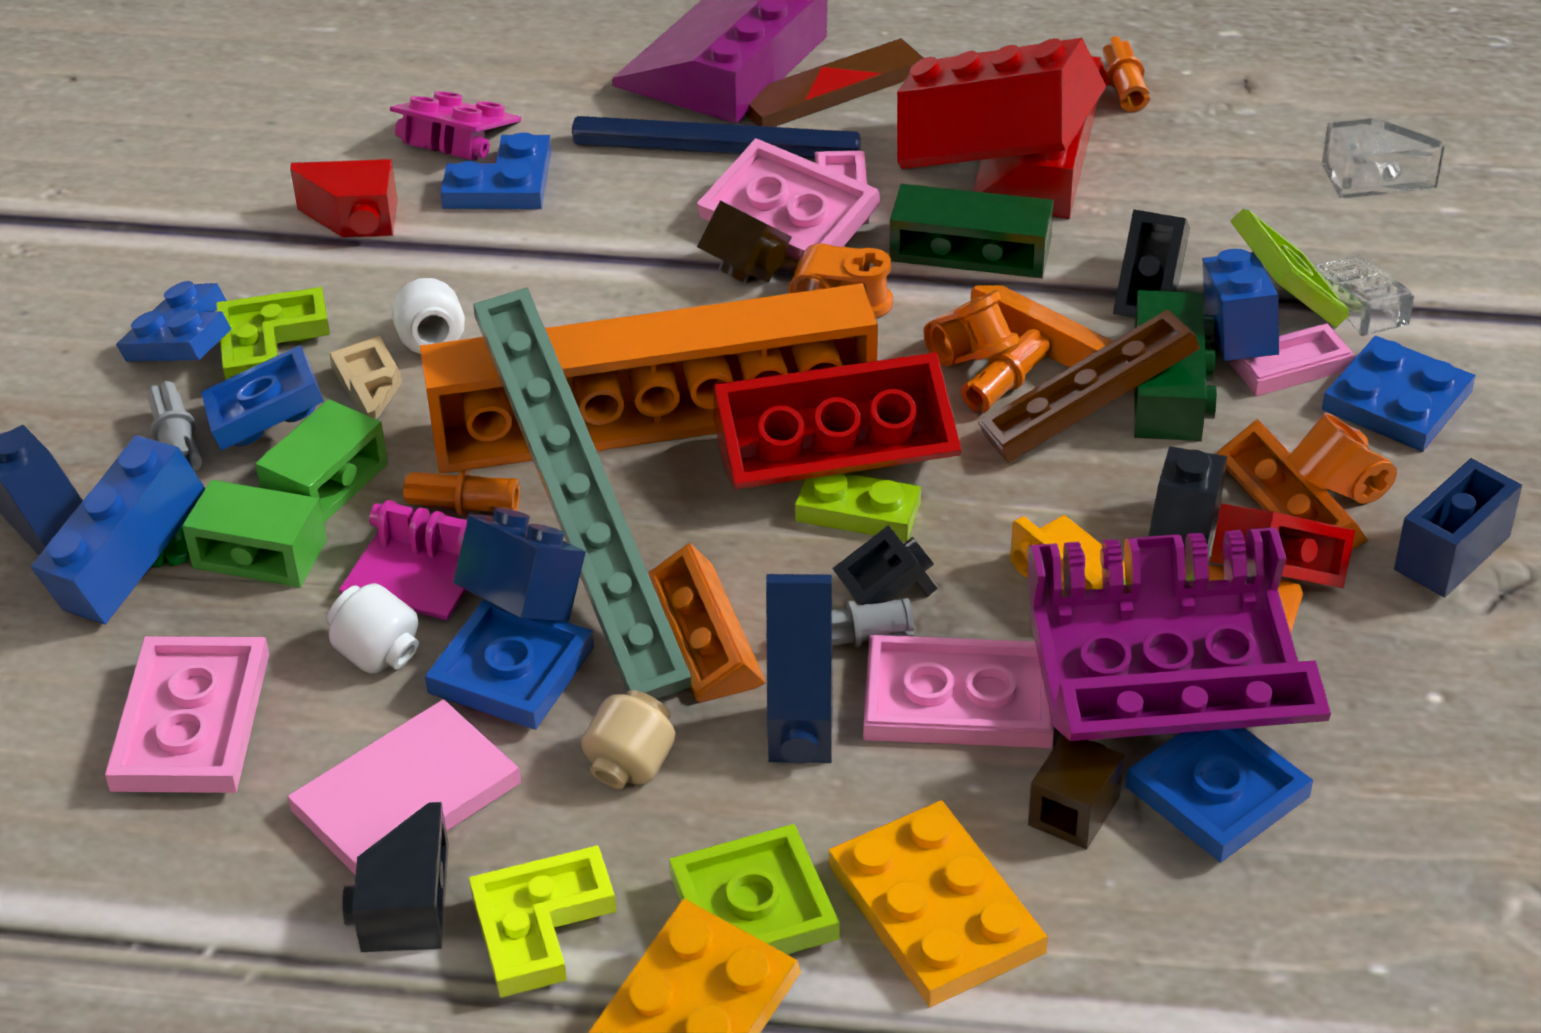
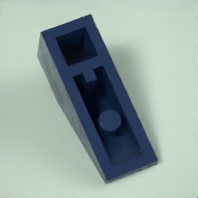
[0,425,83,555]
[766,574,833,764]

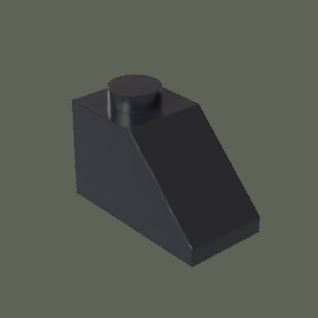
[1113,209,1190,318]
[1148,446,1227,556]
[342,802,449,952]

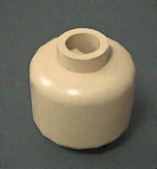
[581,690,675,789]

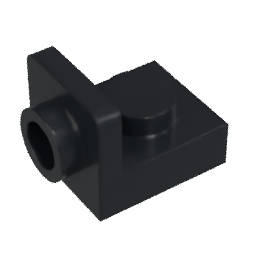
[832,525,938,605]

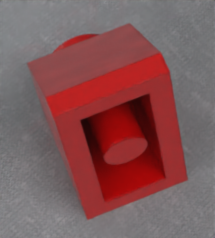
[290,159,398,238]
[1210,503,1356,589]

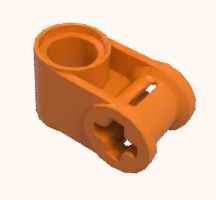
[788,243,893,318]
[923,290,1020,366]
[1287,412,1397,504]

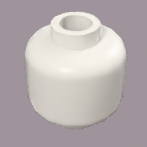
[392,278,465,354]
[326,583,419,674]

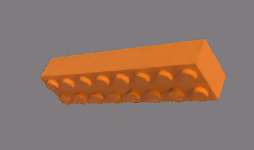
[419,283,878,474]

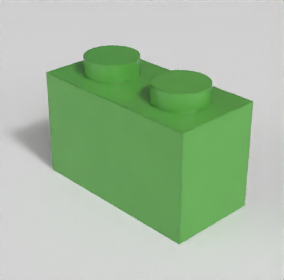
[255,399,388,523]
[182,479,327,588]

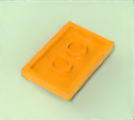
[828,800,1048,1008]
[588,898,801,1033]

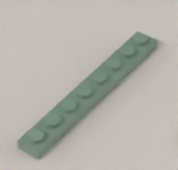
[473,287,691,699]

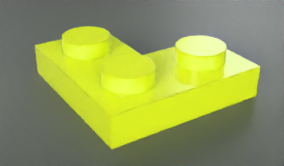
[469,845,617,998]

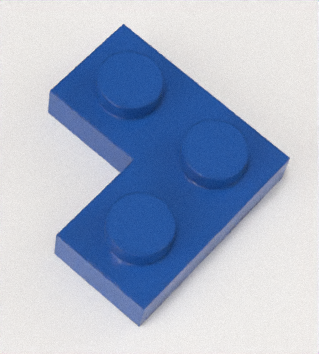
[440,132,551,209]
[116,281,232,361]

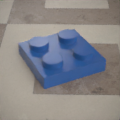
[1322,335,1476,452]
[201,345,324,451]
[425,599,594,730]
[1125,728,1313,863]

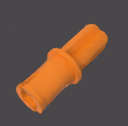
[1103,36,1150,112]
[961,329,1050,413]
[403,469,520,515]

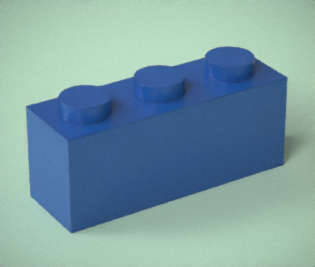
[30,435,205,625]

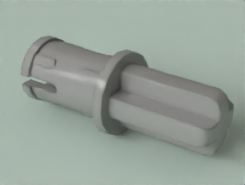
[147,381,202,473]
[832,598,914,649]

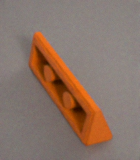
[970,285,1113,368]
[1215,418,1368,549]
[648,543,766,703]

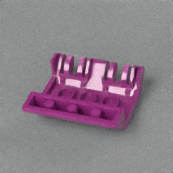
[1028,527,1331,741]

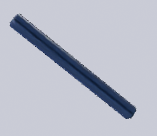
[572,116,861,158]

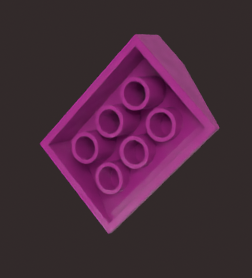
[612,0,827,123]

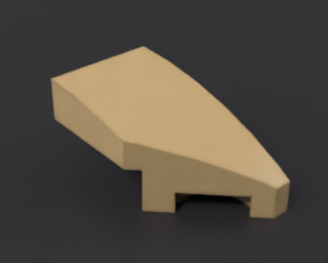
[330,336,402,419]

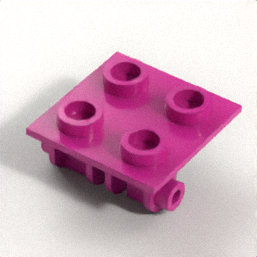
[390,91,522,161]
[339,500,467,620]

